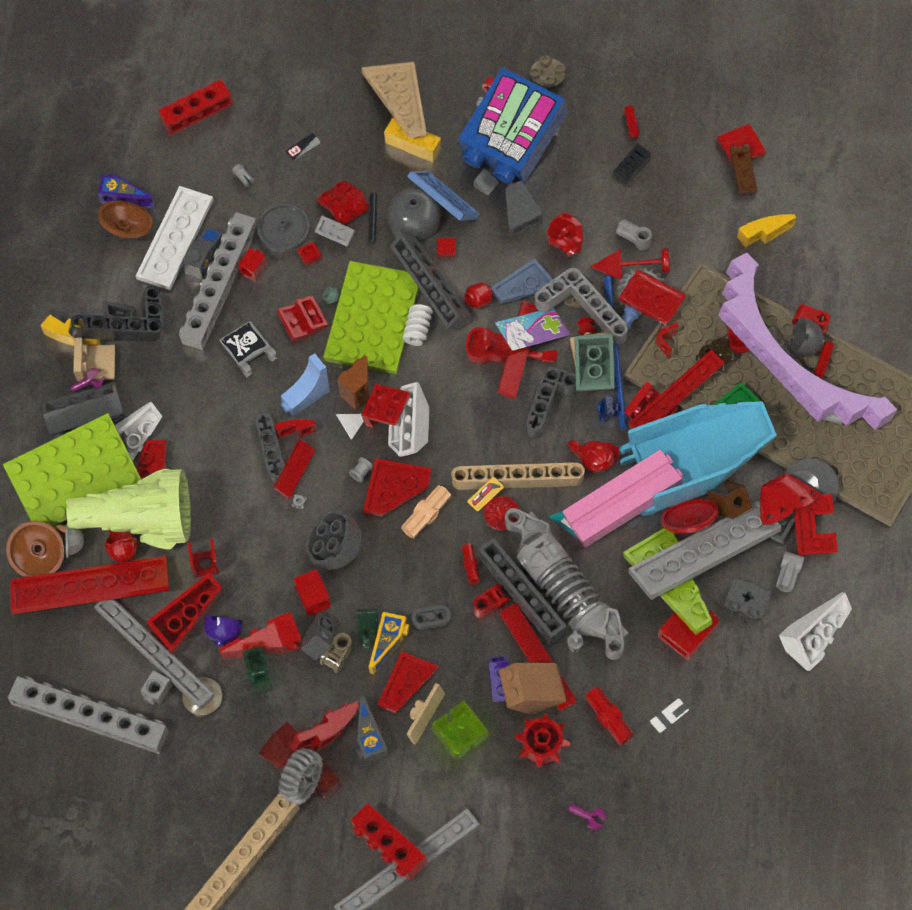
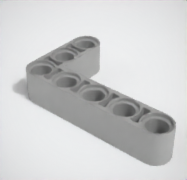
[535,268,628,344]

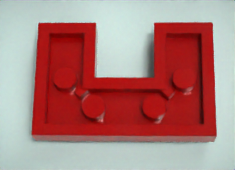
[793,494,838,556]

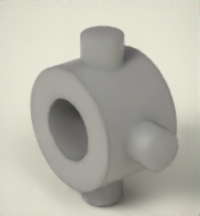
[291,494,307,509]

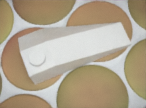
[115,402,162,463]
[779,592,852,671]

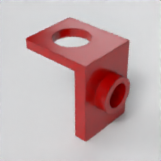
[655,322,679,359]

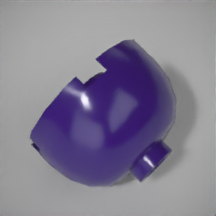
[204,615,244,646]

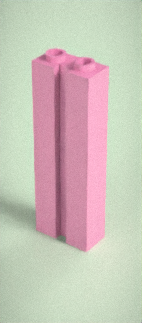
[562,449,684,548]

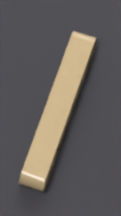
[451,463,585,490]

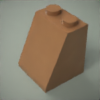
[499,663,566,715]

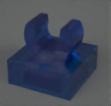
[598,396,621,422]

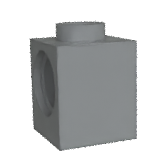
[140,671,173,705]

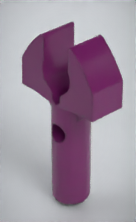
[70,368,105,392]
[568,804,606,830]

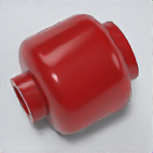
[464,282,493,309]

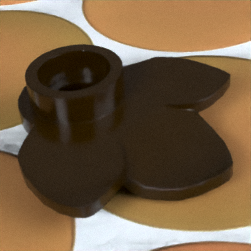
[699,338,737,373]

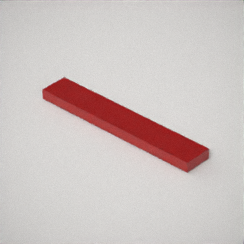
[497,300,539,400]
[628,350,725,429]
[499,603,577,712]

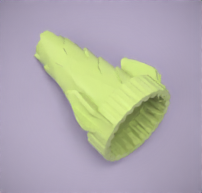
[66,469,191,549]

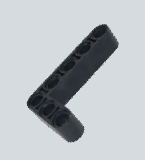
[68,285,163,341]

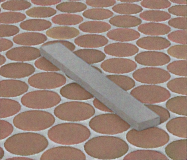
[94,599,215,710]
[334,808,480,910]

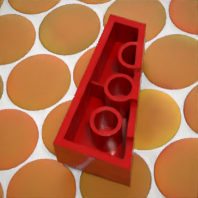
[147,572,223,655]

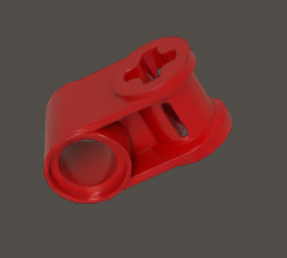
[792,304,830,335]
[473,583,511,618]

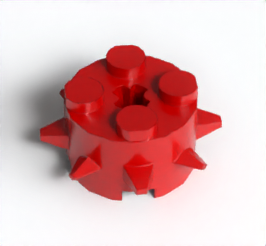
[514,713,570,768]

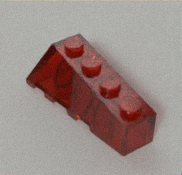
[258,722,342,800]

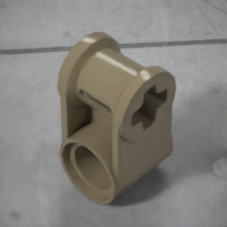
[320,633,353,673]

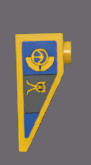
[369,612,410,674]

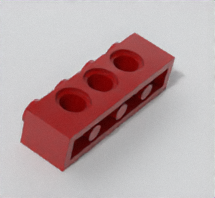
[158,79,233,136]
[350,803,428,881]

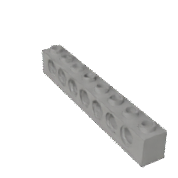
[179,212,257,350]
[8,676,168,754]

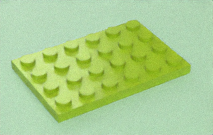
[323,261,419,375]
[3,413,141,526]

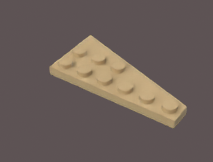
[362,62,426,138]

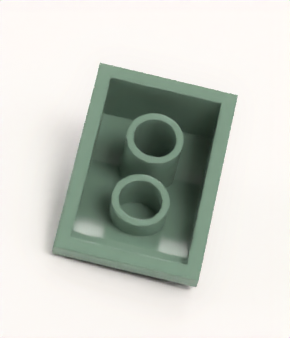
[575,334,615,391]

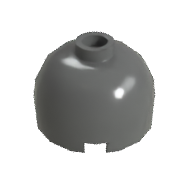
[790,318,825,357]

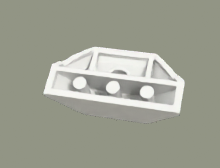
[388,382,429,457]

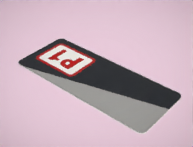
[285,133,321,160]

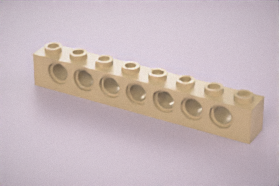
[185,793,300,910]

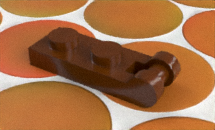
[730,144,758,196]

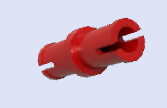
[461,544,481,584]

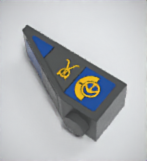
[183,227,224,279]
[356,696,388,764]

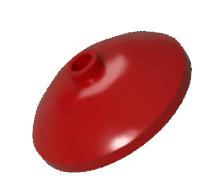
[661,498,719,534]

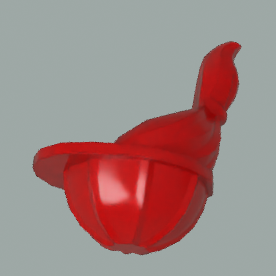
[566,440,619,473]
[104,530,138,562]

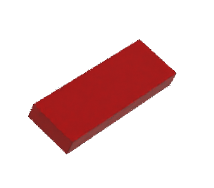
[273,440,315,498]

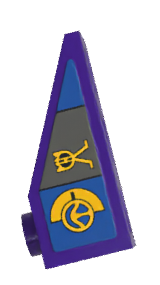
[98,174,155,208]

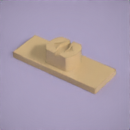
[407,683,445,745]

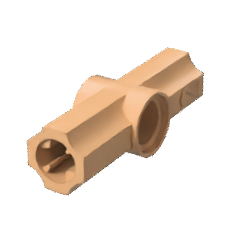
[401,485,451,539]

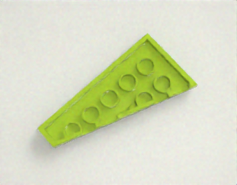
[623,528,712,634]

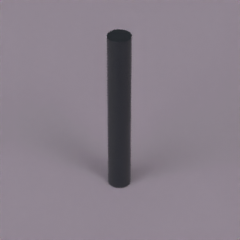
[368,193,377,244]

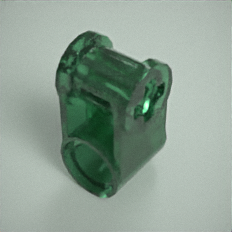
[357,609,378,648]

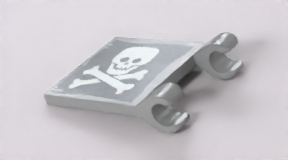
[219,321,277,377]

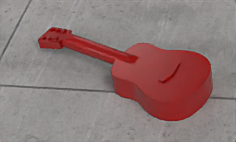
[466,327,558,363]

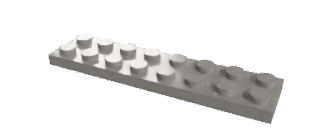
[629,501,781,600]

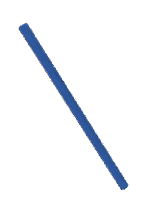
[604,276,627,430]

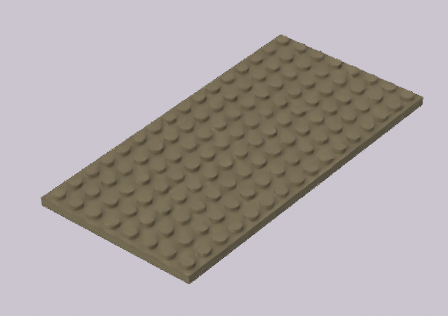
[623,262,912,527]

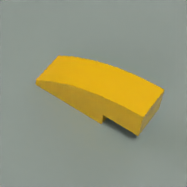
[737,214,796,248]
[40,315,101,346]

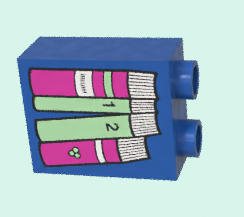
[458,67,568,184]

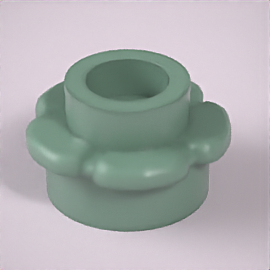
[322,286,339,304]

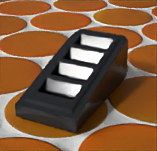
[613,144,651,183]

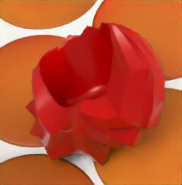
[546,211,584,257]

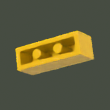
[384,118,441,163]

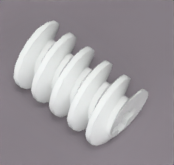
[403,304,433,346]

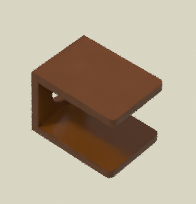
[707,480,752,519]

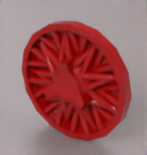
[484,496,519,531]

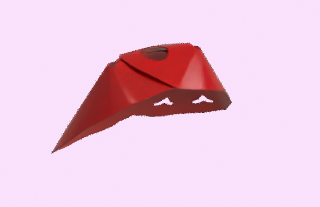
[760,473,821,525]

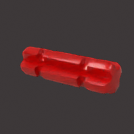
[624,105,640,139]

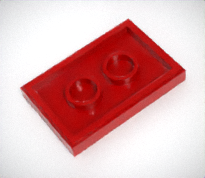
[618,269,686,326]

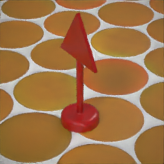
[590,248,670,280]

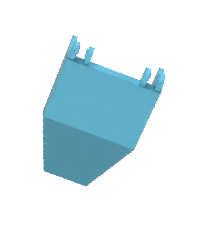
[618,401,777,516]

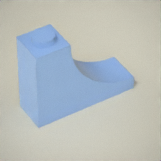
[281,353,330,417]

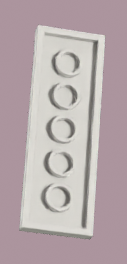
[136,186,214,290]

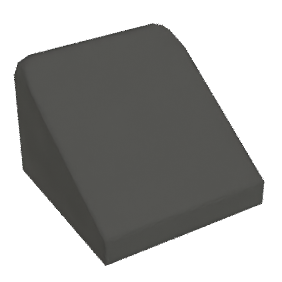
[474,169,499,196]

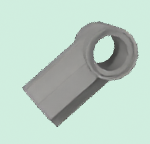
[616,219,652,251]
[776,551,804,592]

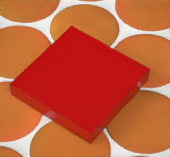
[717,123,766,164]

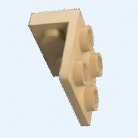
[73,338,116,382]

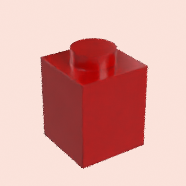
[238,248,267,281]

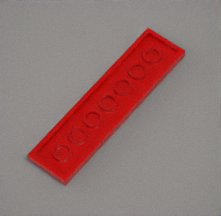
[10,556,170,615]

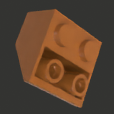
[338,355,369,410]

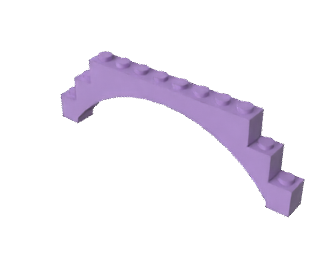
[718,253,897,430]

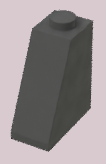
[505,181,543,238]

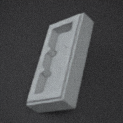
[315,216,356,247]

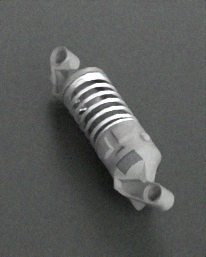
[505,508,628,660]

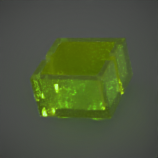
[431,701,489,762]

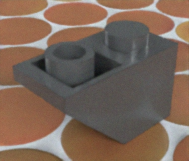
[301,613,335,660]

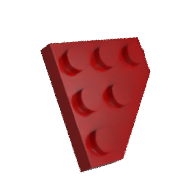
[363,458,432,517]

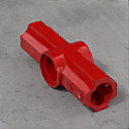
[585,687,634,746]

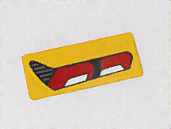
[467,477,504,511]

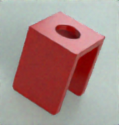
[187,538,220,578]
[293,569,331,616]

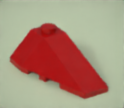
[219,612,302,659]

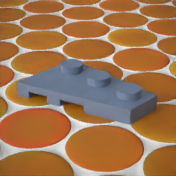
[491,259,553,304]

